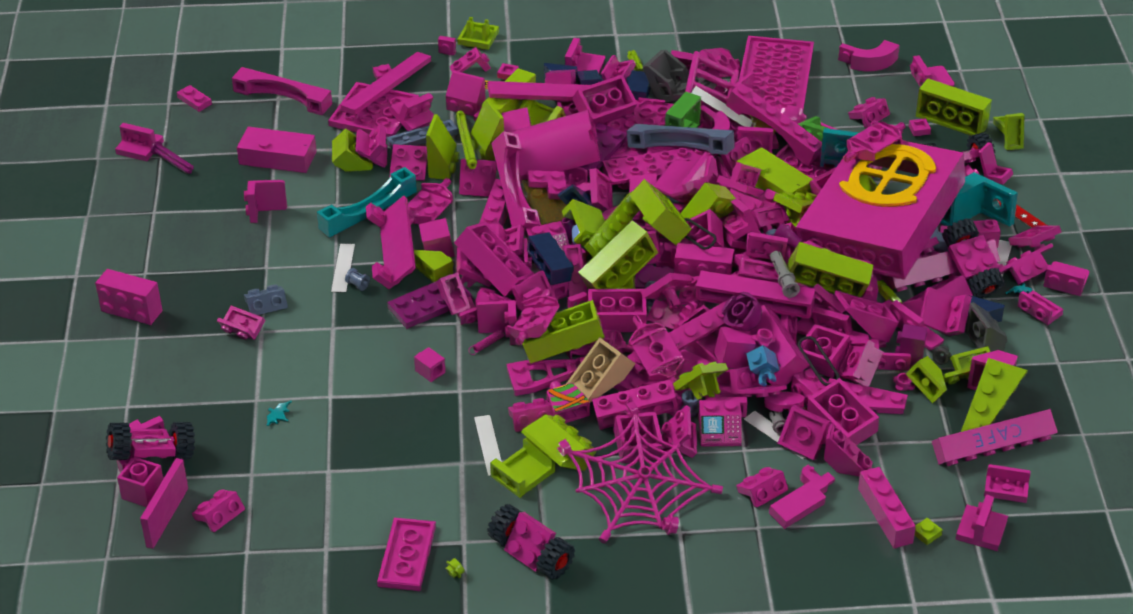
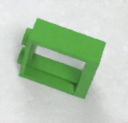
[665,92,701,128]

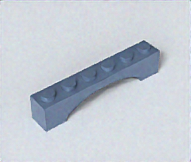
[627,124,735,155]

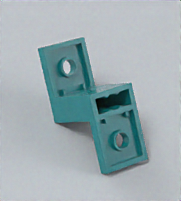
[913,172,1018,227]

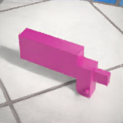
[769,464,835,529]

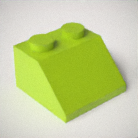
[332,128,373,172]

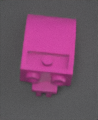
[674,301,726,364]

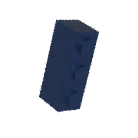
[527,232,574,285]

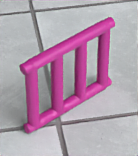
[685,51,739,119]

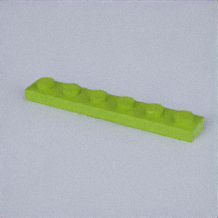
[584,191,640,257]

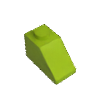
[414,250,454,283]
[906,356,947,403]

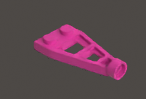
[506,356,586,396]

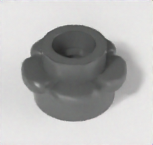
[932,346,952,365]

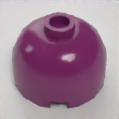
[722,292,762,331]

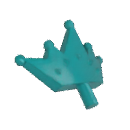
[1005,283,1034,294]
[266,400,292,426]

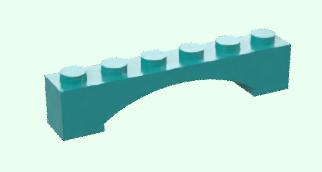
[317,167,417,238]

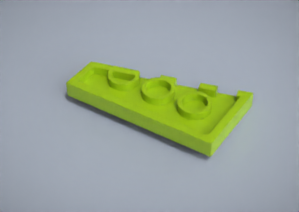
[961,358,1028,432]

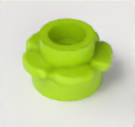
[445,558,465,578]

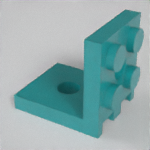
[820,128,858,168]

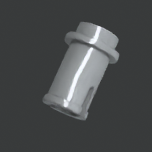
[769,411,786,434]

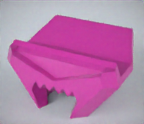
[654,152,720,205]

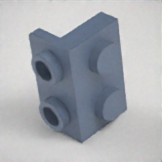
[244,284,288,315]

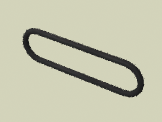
[684,218,716,250]
[798,336,840,386]

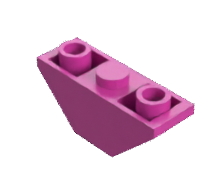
[824,423,873,477]

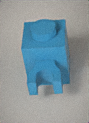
[746,345,780,387]

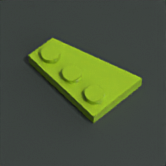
[773,191,817,213]

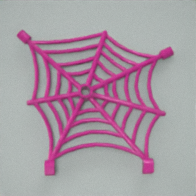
[557,401,723,544]

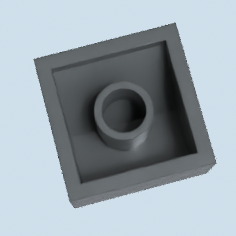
[965,302,1007,352]

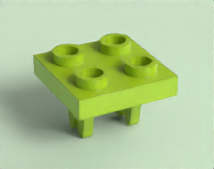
[457,17,499,50]
[673,362,728,399]

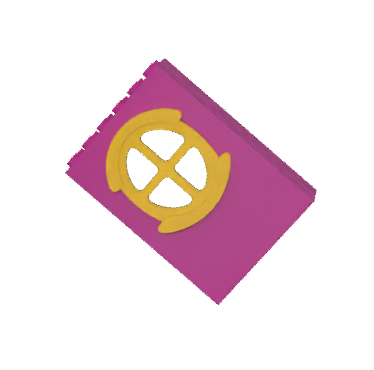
[796,141,965,280]

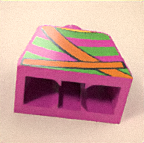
[547,381,590,423]

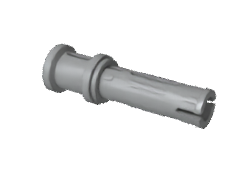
[770,251,800,298]

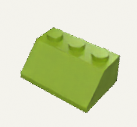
[521,414,597,471]

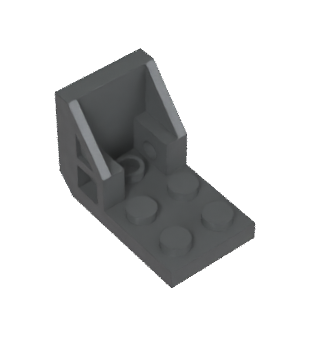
[643,50,717,102]

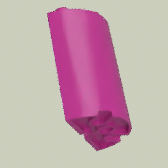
[510,109,600,183]

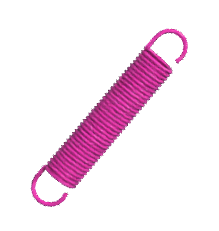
[469,327,506,355]

